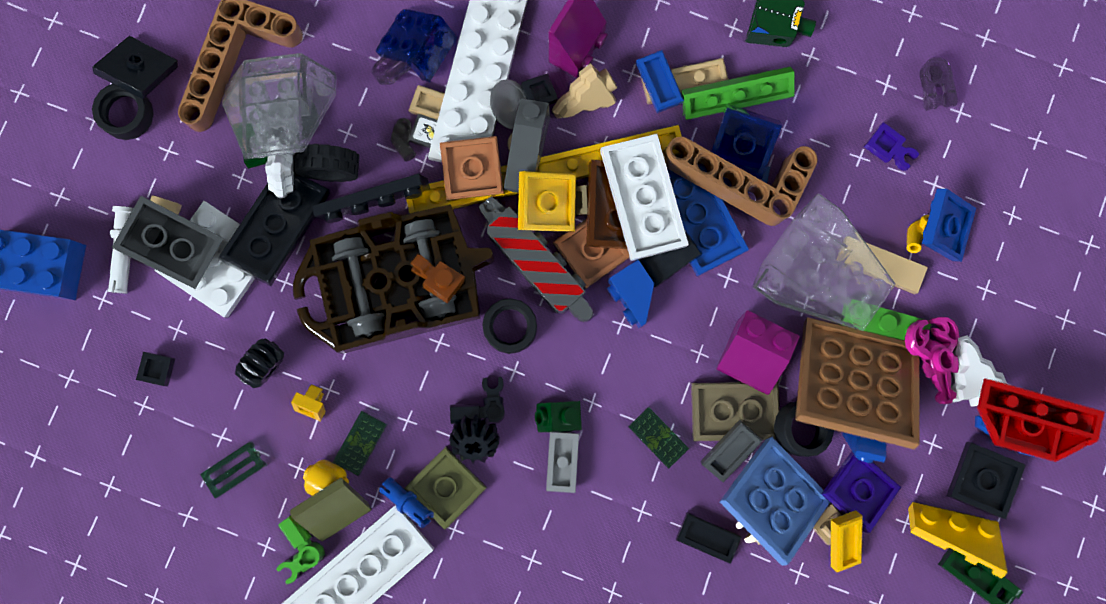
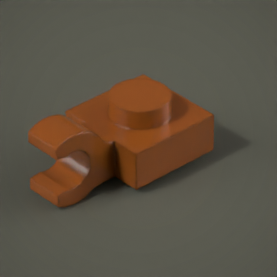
[411,254,465,304]

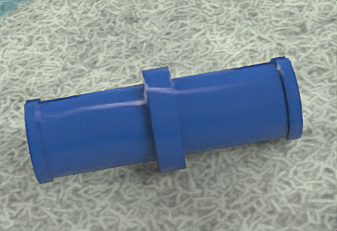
[379,477,434,528]

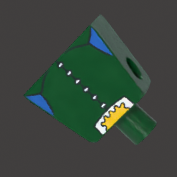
[745,0,816,47]

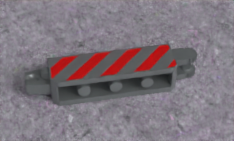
[479,196,593,323]

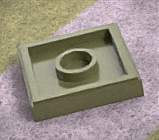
[404,446,487,530]
[290,478,371,542]

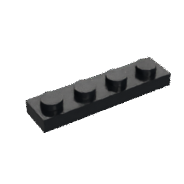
[312,173,430,223]

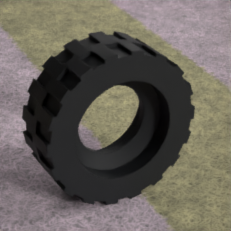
[293,144,360,182]

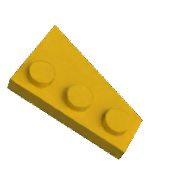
[908,502,1007,578]

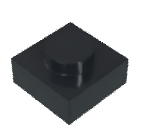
[521,73,558,105]
[136,352,175,386]

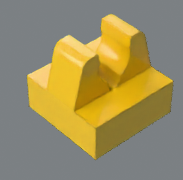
[291,384,326,422]

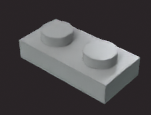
[546,432,579,493]

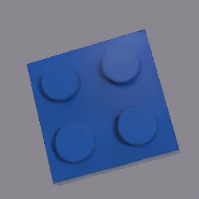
[922,188,976,262]

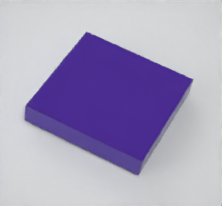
[821,452,901,533]

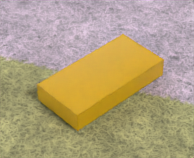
[831,510,863,573]

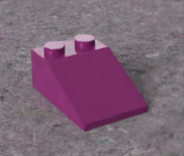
[549,0,608,78]

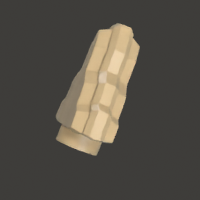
[551,63,618,119]

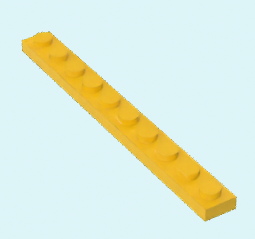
[406,125,682,213]

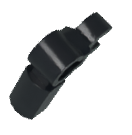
[450,377,505,424]

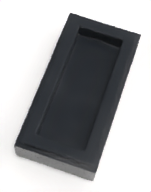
[676,512,742,564]

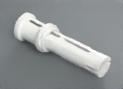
[107,206,133,294]

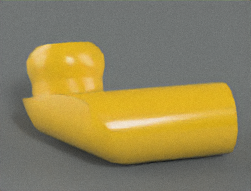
[906,214,929,253]

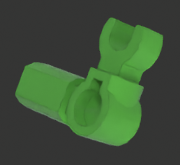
[276,516,325,584]

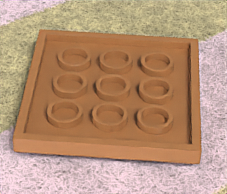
[796,317,920,450]

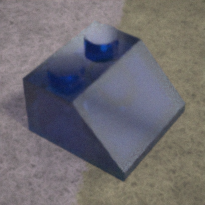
[711,104,782,180]

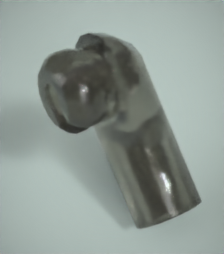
[391,118,416,162]

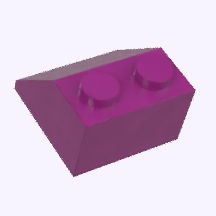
[716,310,800,395]

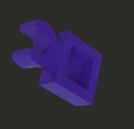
[864,122,919,171]

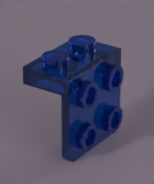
[376,9,458,82]

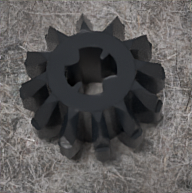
[235,338,284,389]
[449,414,500,464]

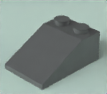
[111,196,224,289]

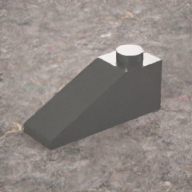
[504,98,550,193]

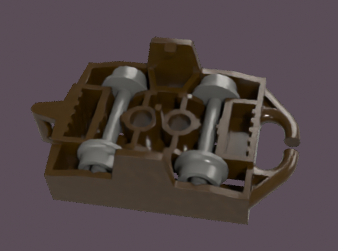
[293,204,494,354]

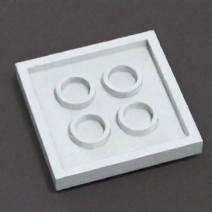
[154,201,255,318]

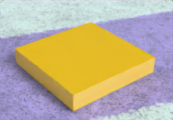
[518,171,576,232]

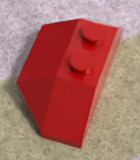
[977,378,1105,462]

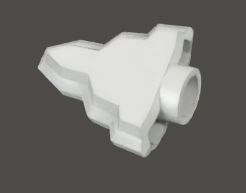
[265,140,295,198]
[951,335,1007,407]

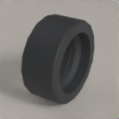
[92,84,154,140]
[482,298,537,354]
[774,401,834,457]

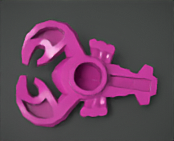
[905,317,959,404]

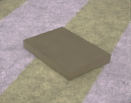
[691,382,780,441]

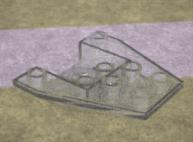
[222,53,337,159]
[752,193,895,331]

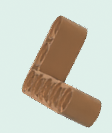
[178,0,303,132]
[663,137,817,226]

